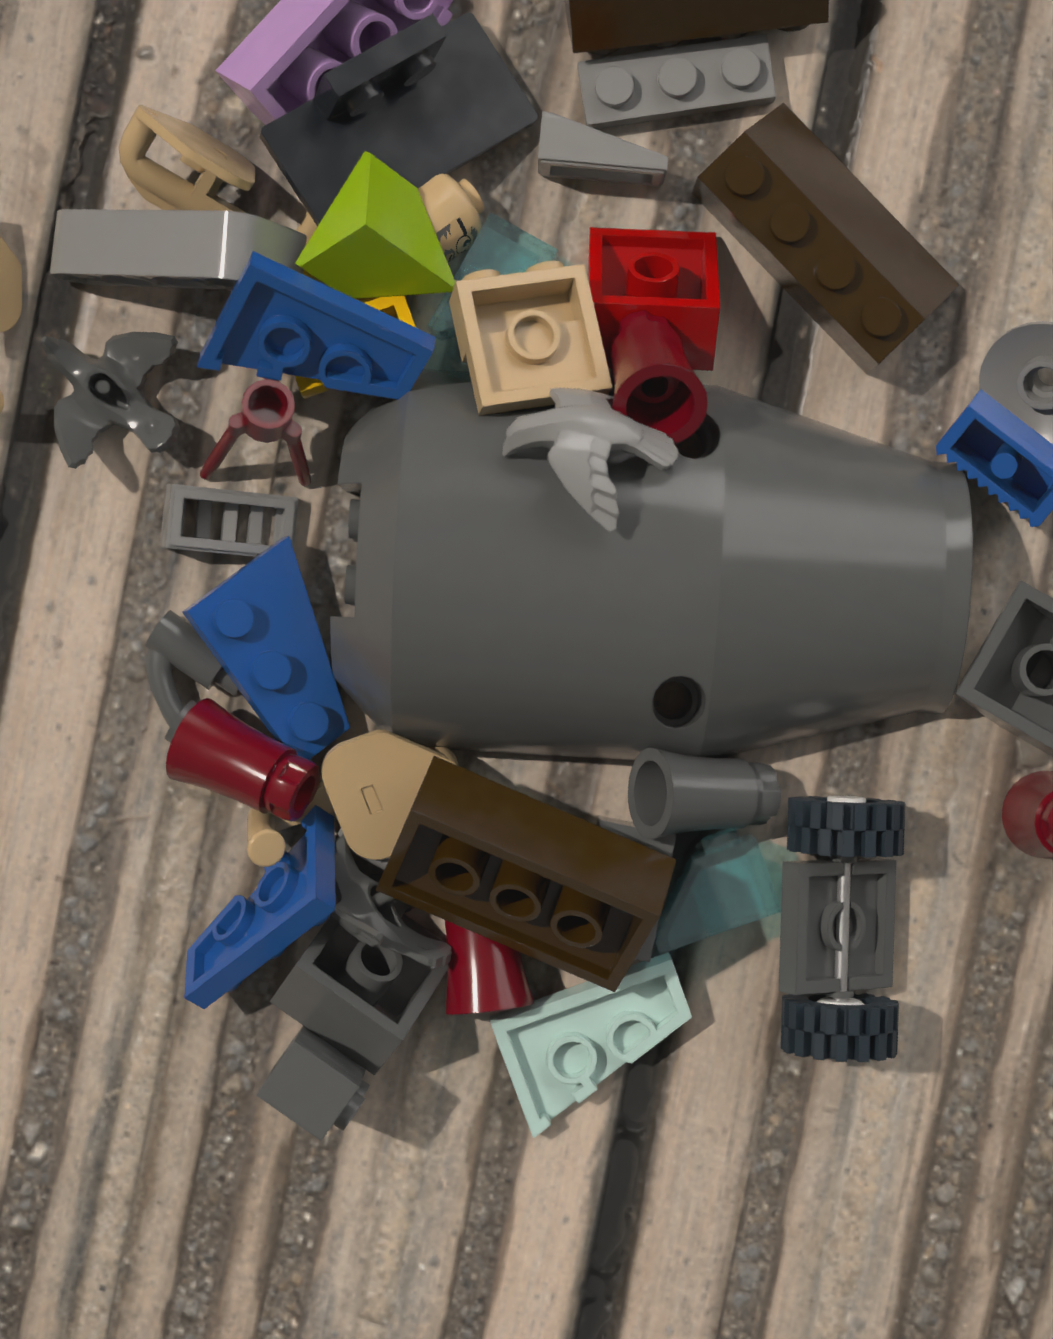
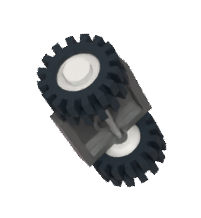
[779,796,905,1062]

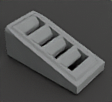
[538,111,668,187]
[160,484,299,557]

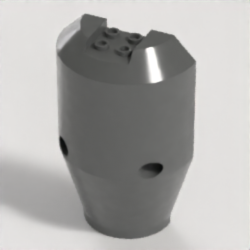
[330,369,973,760]

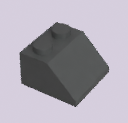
[954,581,1053,757]
[270,914,448,1075]

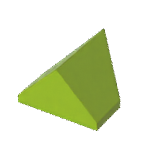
[295,151,455,299]

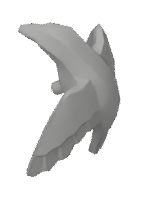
[502,388,678,532]

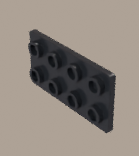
[259,13,538,227]

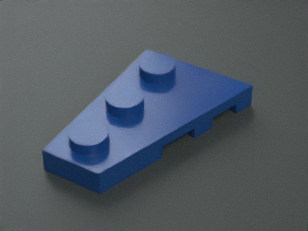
[197,251,436,400]
[182,536,350,760]
[184,805,336,1009]

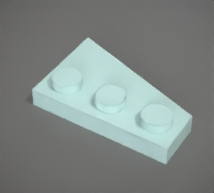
[490,952,692,1138]

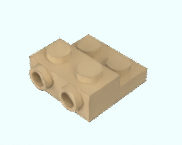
[449,261,612,416]

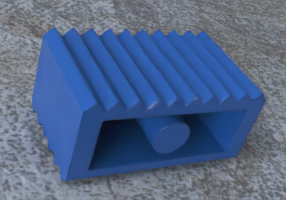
[936,389,1053,527]

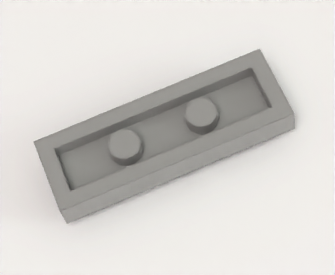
[577,34,776,129]

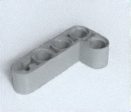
[50,209,307,291]

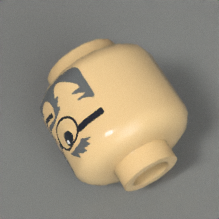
[418,174,484,263]

